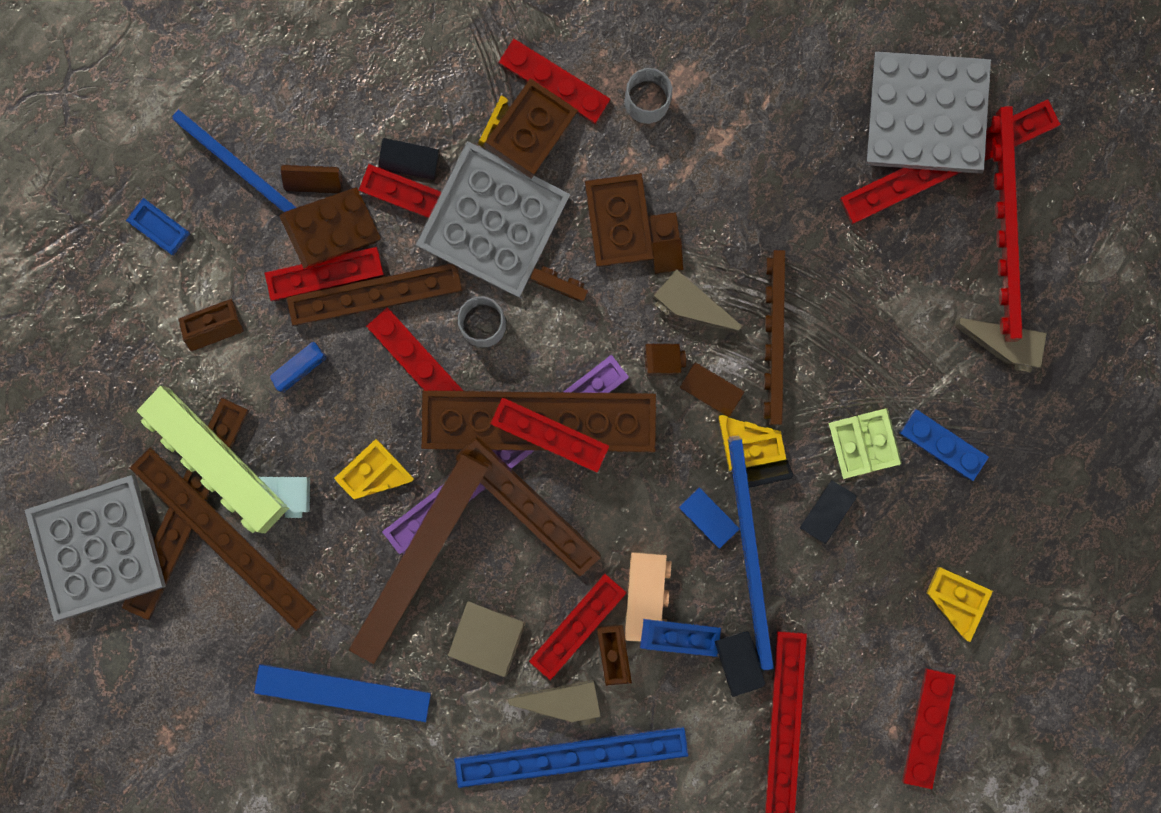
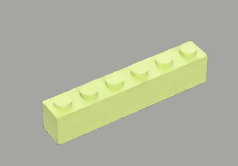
[137,386,289,533]

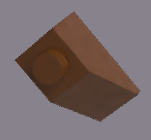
[644,344,686,377]

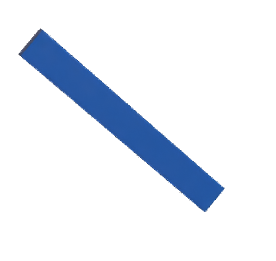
[728,435,773,670]
[454,726,688,788]

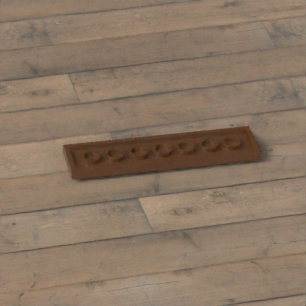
[421,390,656,452]

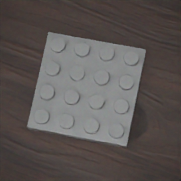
[866,52,991,174]
[415,141,570,298]
[25,475,166,621]

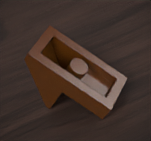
[648,212,684,274]

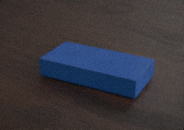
[126,198,191,256]
[678,487,740,549]

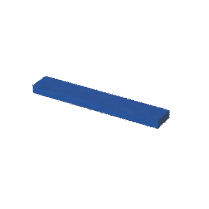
[172,109,297,212]
[254,664,431,722]

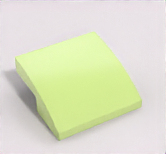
[829,408,902,479]

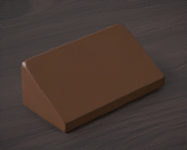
[281,165,342,193]
[178,298,244,351]
[680,362,745,417]
[597,625,632,686]

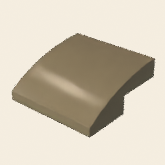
[448,601,526,677]

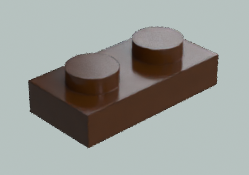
[530,266,588,304]

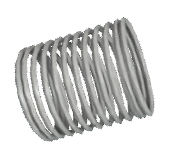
[624,68,673,124]
[458,296,506,347]

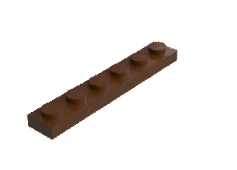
[763,250,785,425]
[286,263,463,326]
[455,436,601,577]

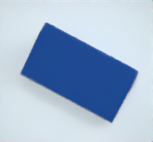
[270,342,327,393]

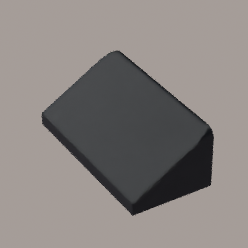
[378,138,440,181]
[731,458,793,489]
[799,480,858,544]
[714,631,766,697]

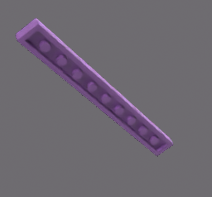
[382,355,629,555]

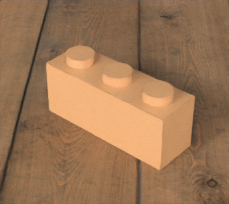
[625,552,671,642]

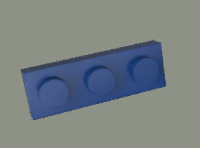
[899,409,989,481]
[640,619,721,657]

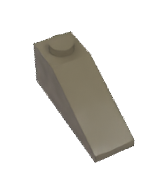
[653,269,742,333]
[954,318,1047,373]
[508,679,601,726]

